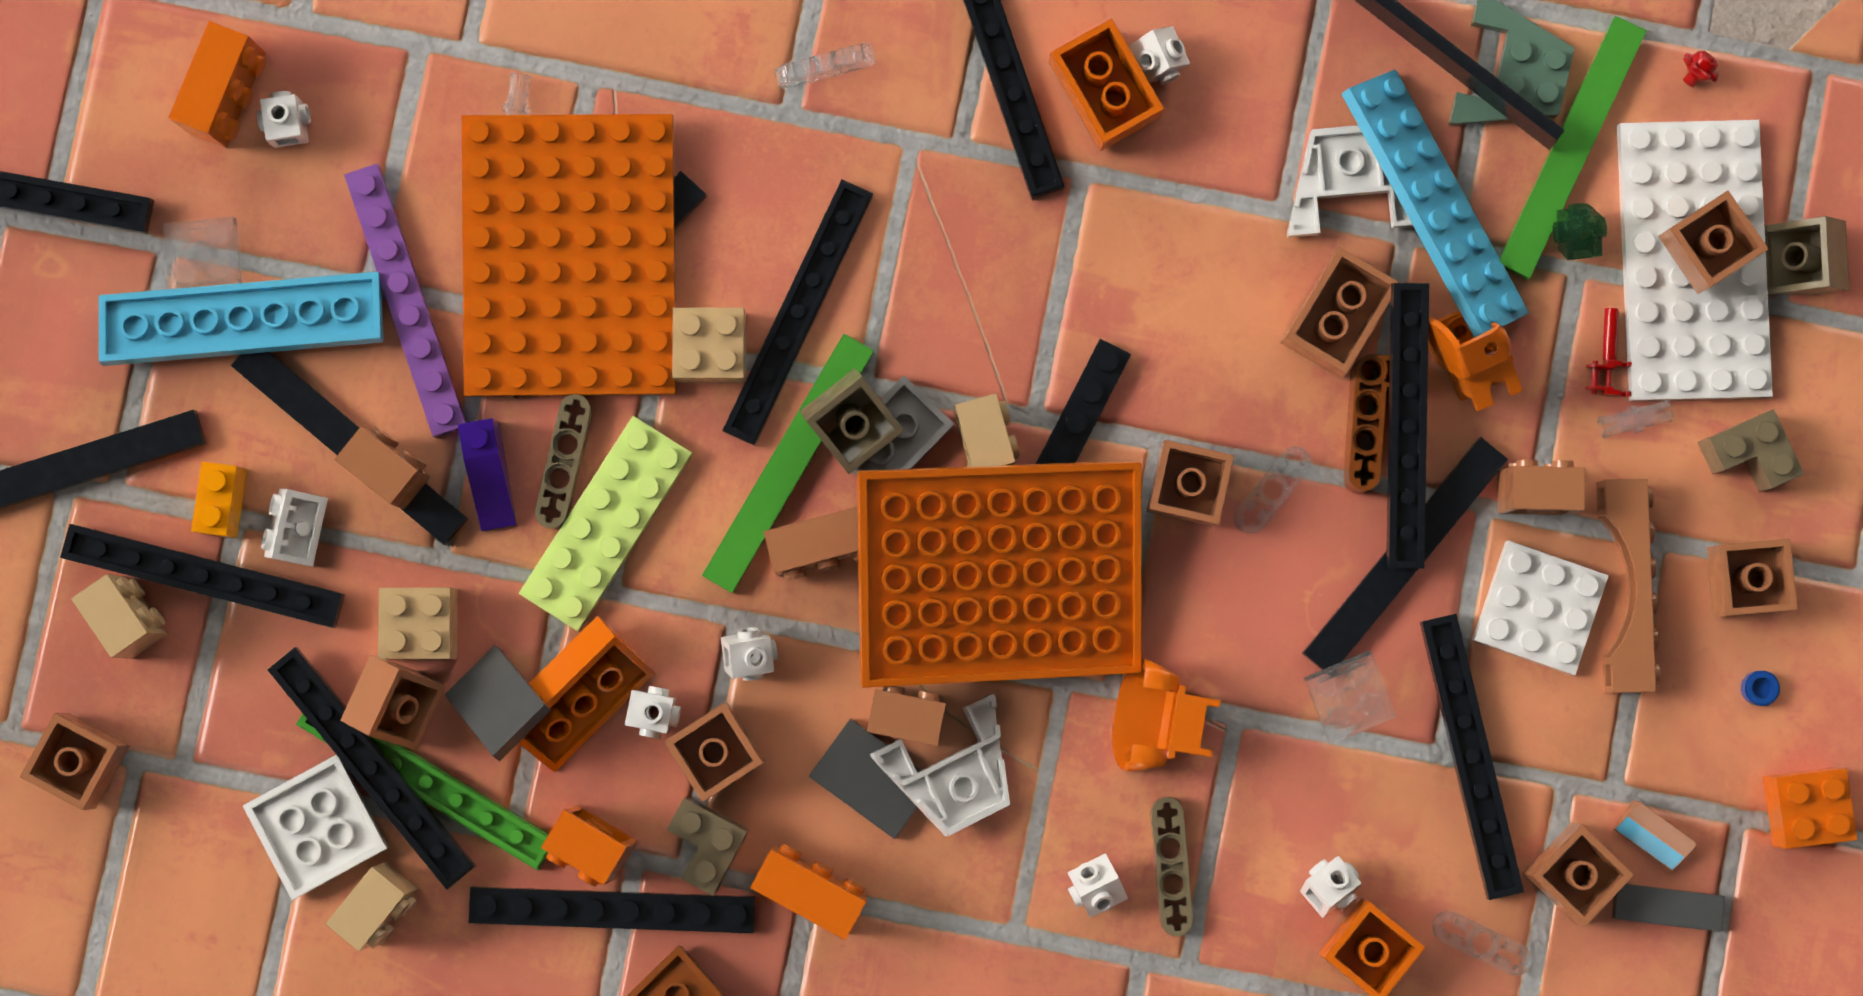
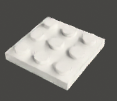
[1472,540,1609,676]
[243,755,389,900]

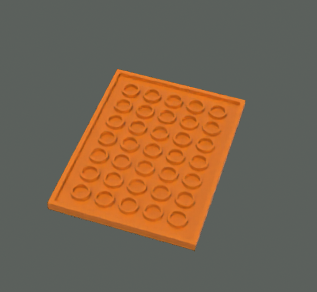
[461,114,676,397]
[857,460,1141,688]

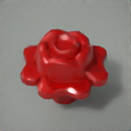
[1683,51,1719,88]

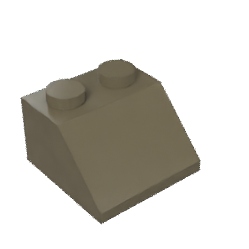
[1764,216,1849,296]
[800,368,904,474]

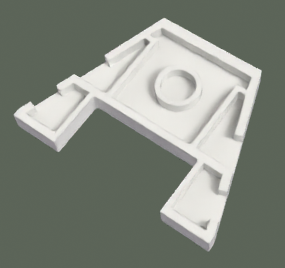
[1287,125,1413,238]
[870,694,1010,836]

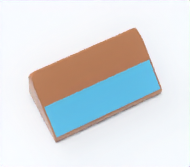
[1613,800,1697,871]

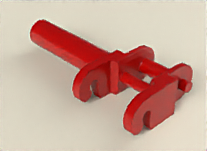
[1585,308,1632,397]

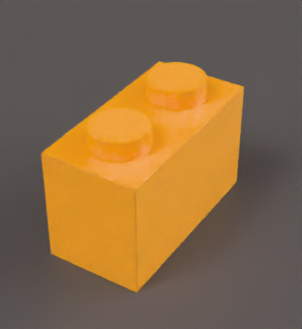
[191,461,248,539]

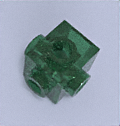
[1552,203,1607,260]

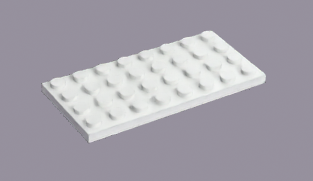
[1617,120,1773,402]

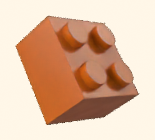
[1763,767,1858,849]
[1318,898,1425,996]

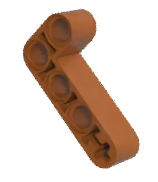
[1343,354,1390,494]

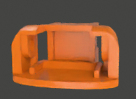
[1428,311,1523,412]
[1111,659,1221,772]

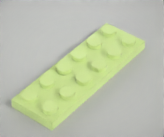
[518,416,693,632]

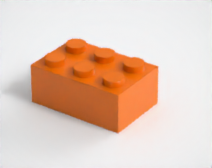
[1049,18,1164,152]
[168,20,266,148]
[541,805,638,887]
[750,843,868,941]

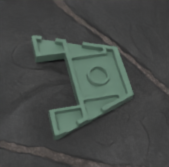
[1448,0,1575,126]

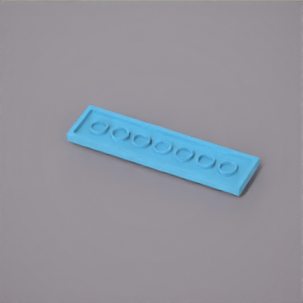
[1341,69,1529,338]
[99,272,384,366]

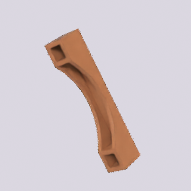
[1596,479,1661,693]

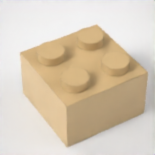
[672,308,747,383]
[954,393,1020,467]
[71,574,168,659]
[378,587,458,660]
[326,862,419,951]

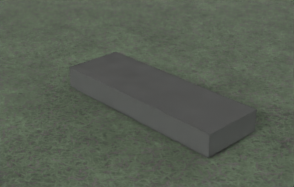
[1612,884,1725,932]

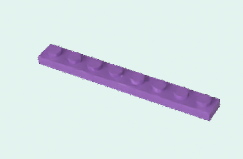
[344,163,467,438]

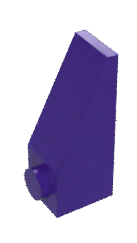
[457,418,517,531]

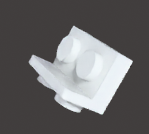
[261,488,328,567]

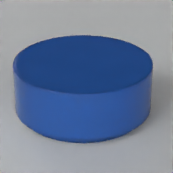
[1741,671,1780,706]

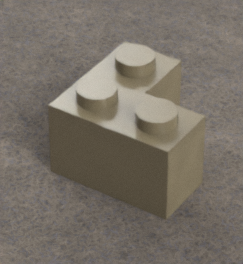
[1698,409,1804,491]
[667,796,749,896]

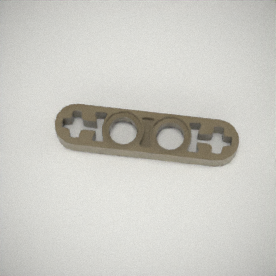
[535,394,593,529]
[1150,797,1193,937]

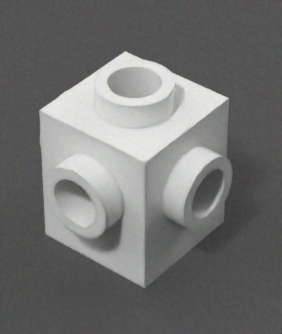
[1128,26,1190,85]
[257,91,311,148]
[721,627,778,681]
[625,686,681,739]
[1067,853,1128,918]
[1300,856,1362,918]

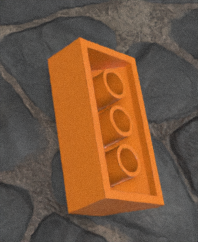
[519,616,655,773]

